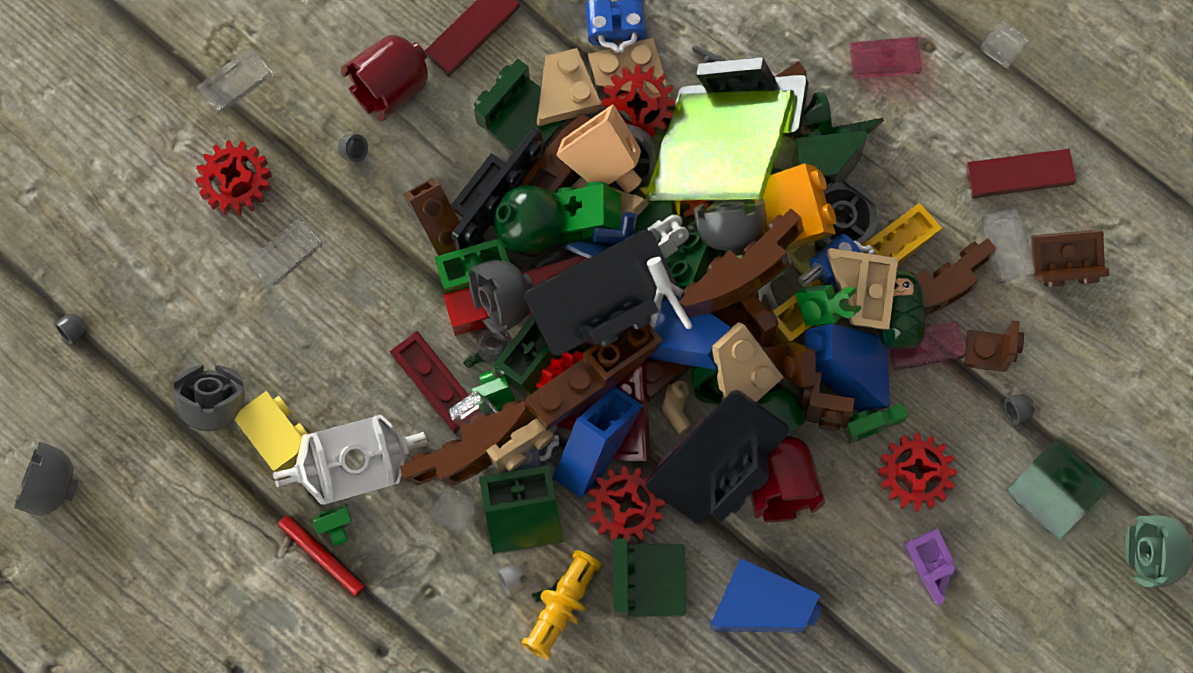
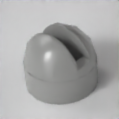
[497,565,527,597]

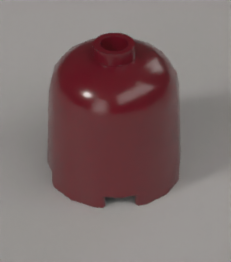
[341,35,428,122]
[750,436,825,523]

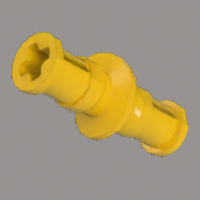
[521,550,602,660]

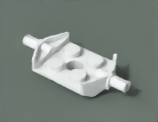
[273,415,427,504]

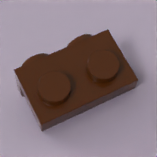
[1031,229,1109,287]
[711,291,779,346]
[800,372,854,431]

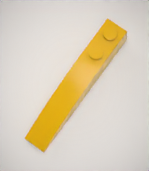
[773,203,942,344]

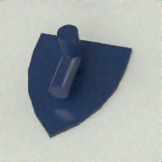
[567,212,637,258]

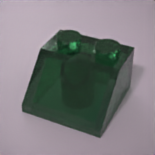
[1007,438,1110,540]

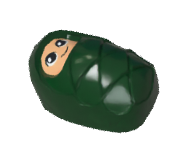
[877,270,925,350]

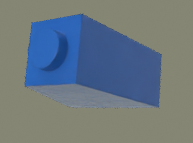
[648,295,731,370]
[804,323,890,412]
[553,386,643,498]
[709,558,823,633]

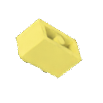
[234,391,308,472]

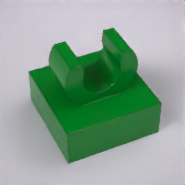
[472,370,516,415]
[312,504,351,546]

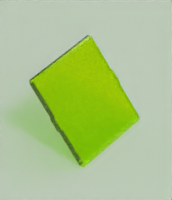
[646,90,794,200]

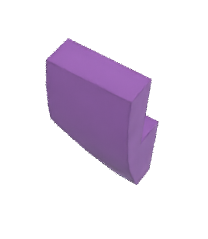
[903,528,955,605]

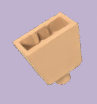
[557,105,642,193]

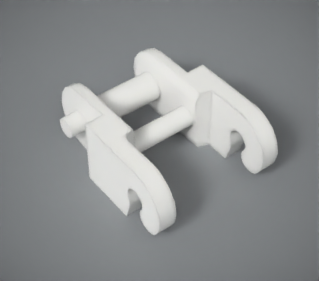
[647,215,689,259]

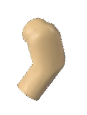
[661,380,693,435]

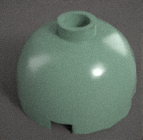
[1125,515,1193,587]

